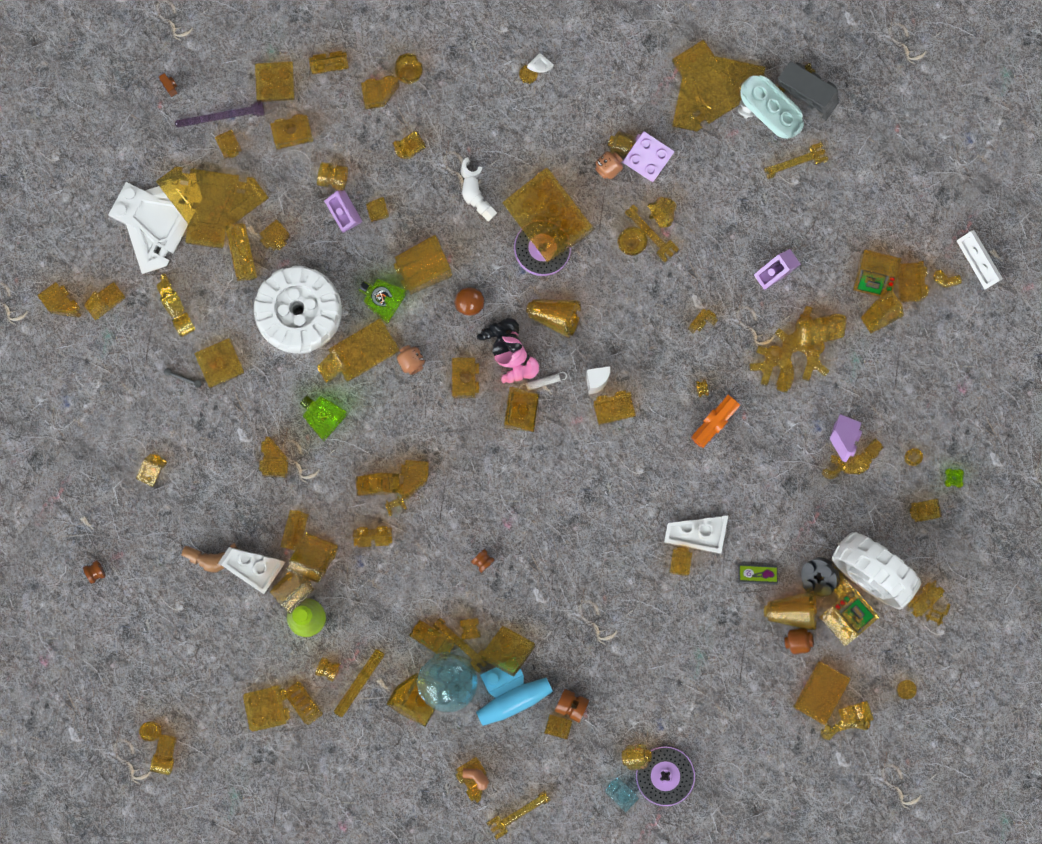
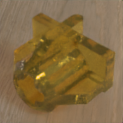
[648,197,677,228]

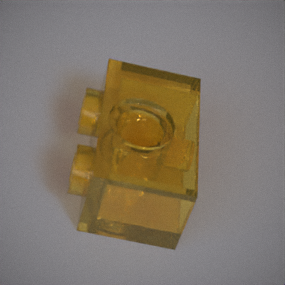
[270,114,313,150]
[452,358,479,399]

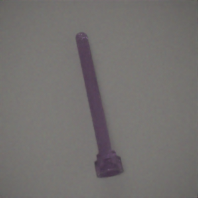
[175,101,265,128]

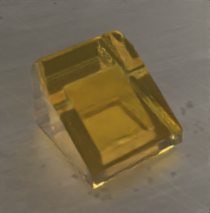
[366,197,389,222]
[544,714,572,739]

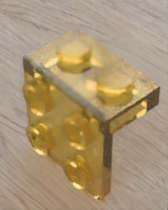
[243,685,291,732]

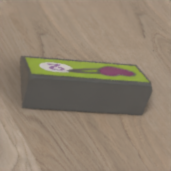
[738,564,778,585]

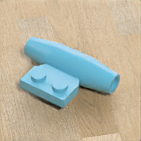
[476,658,553,726]

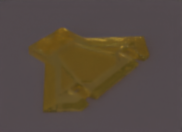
[672,40,766,132]
[156,166,269,249]

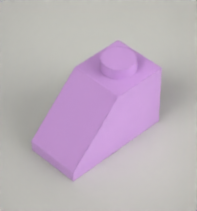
[754,249,801,290]

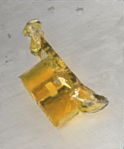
[821,701,874,740]

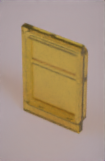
[328,318,399,382]

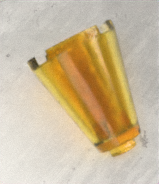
[526,299,581,338]
[764,591,817,630]

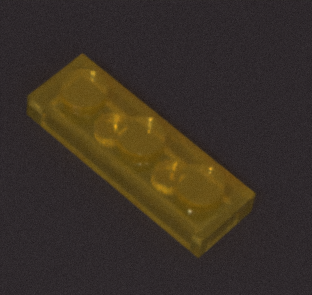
[225,224,257,281]

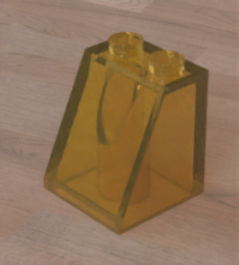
[393,235,452,295]

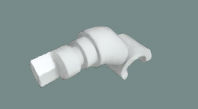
[460,157,497,221]

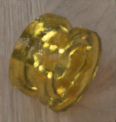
[696,379,709,398]
[904,448,923,466]

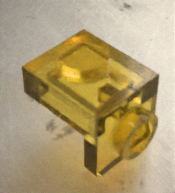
[393,131,426,159]
[910,498,942,522]

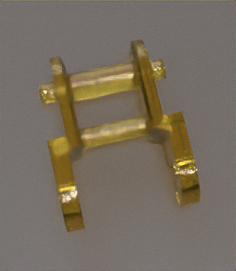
[385,496,407,516]
[925,597,951,626]

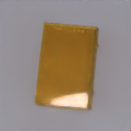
[286,533,338,583]
[269,568,314,614]
[793,661,851,725]

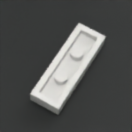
[957,230,1003,289]

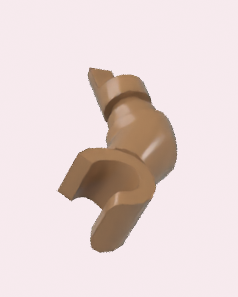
[181,543,238,572]

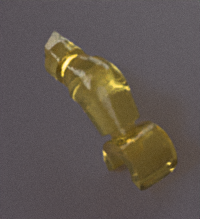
[156,273,195,337]
[822,438,884,479]

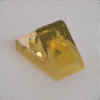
[84,282,126,321]
[317,350,351,383]

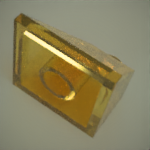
[386,673,444,727]

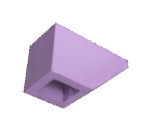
[830,414,862,462]

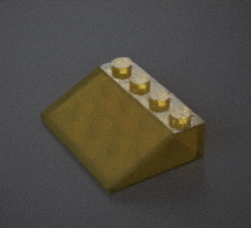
[502,167,595,262]

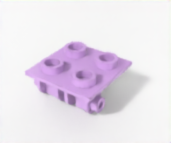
[622,131,675,182]

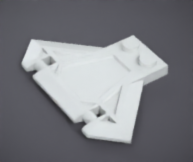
[108,175,203,274]

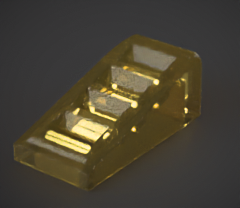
[283,681,323,725]

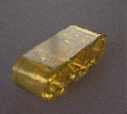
[797,314,847,346]

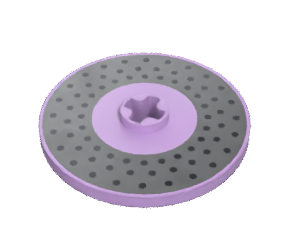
[514,221,571,276]
[636,747,695,806]

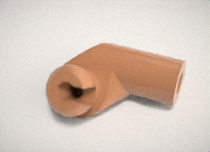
[462,768,489,790]

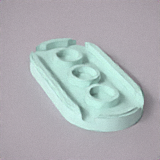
[740,75,804,139]

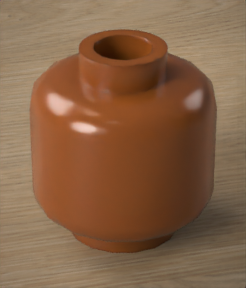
[784,628,814,654]

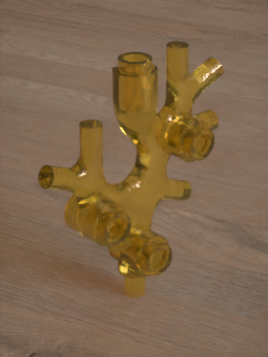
[749,306,830,393]

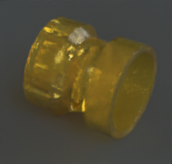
[460,618,481,640]
[315,657,341,682]
[139,722,162,741]

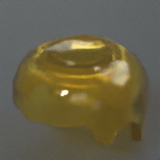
[394,53,423,84]
[617,227,648,256]

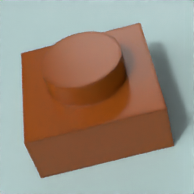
[159,73,178,97]

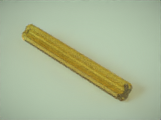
[334,649,384,717]

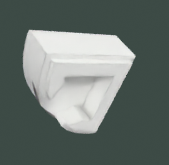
[527,53,554,73]

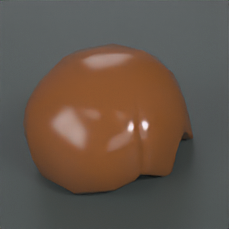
[454,287,485,316]

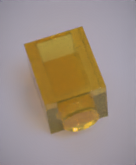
[669,547,693,576]

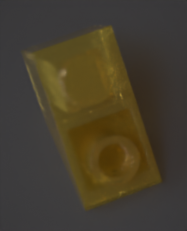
[361,76,400,110]
[37,282,81,318]
[861,291,904,334]
[259,436,289,478]
[399,460,429,500]
[356,473,400,496]
[409,619,455,659]
[455,756,487,803]

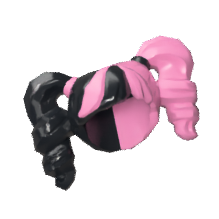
[477,318,539,383]

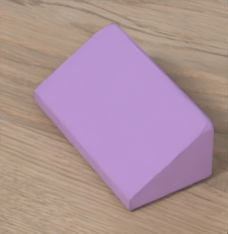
[324,190,362,233]

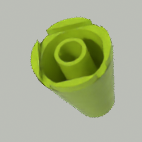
[287,598,326,637]

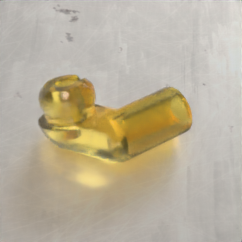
[933,270,962,288]

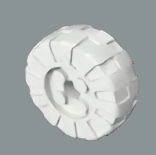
[254,266,342,354]
[832,532,921,610]

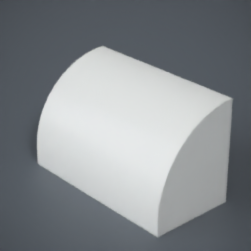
[586,366,610,394]

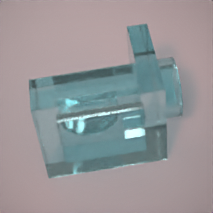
[604,778,639,813]

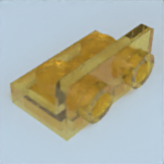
[897,261,929,302]
[593,390,636,426]

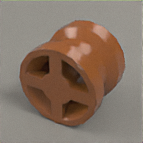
[471,549,495,573]
[83,560,106,584]

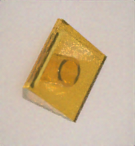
[504,387,539,432]

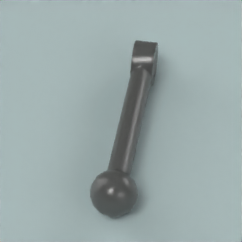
[164,368,202,388]

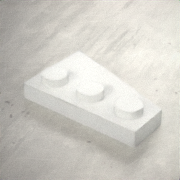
[664,516,728,554]
[218,547,285,594]

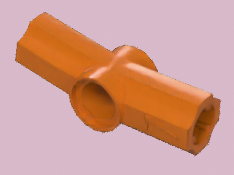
[691,394,740,448]

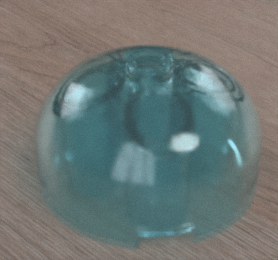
[417,652,478,713]

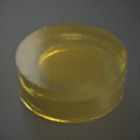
[896,680,917,700]

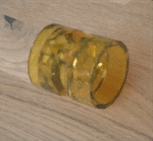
[317,162,348,191]

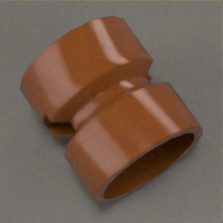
[555,689,590,722]

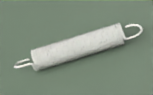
[519,372,567,392]

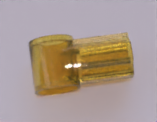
[150,734,177,776]

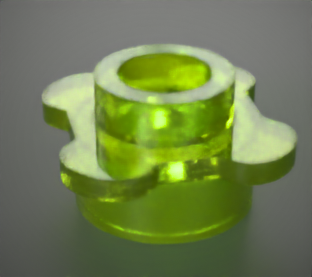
[944,468,964,488]

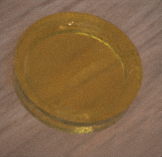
[519,65,538,84]

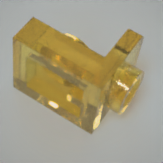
[215,129,242,159]
[688,309,718,334]
[136,454,167,487]

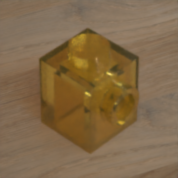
[259,219,290,252]

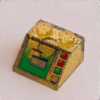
[853,249,902,299]
[819,587,879,646]

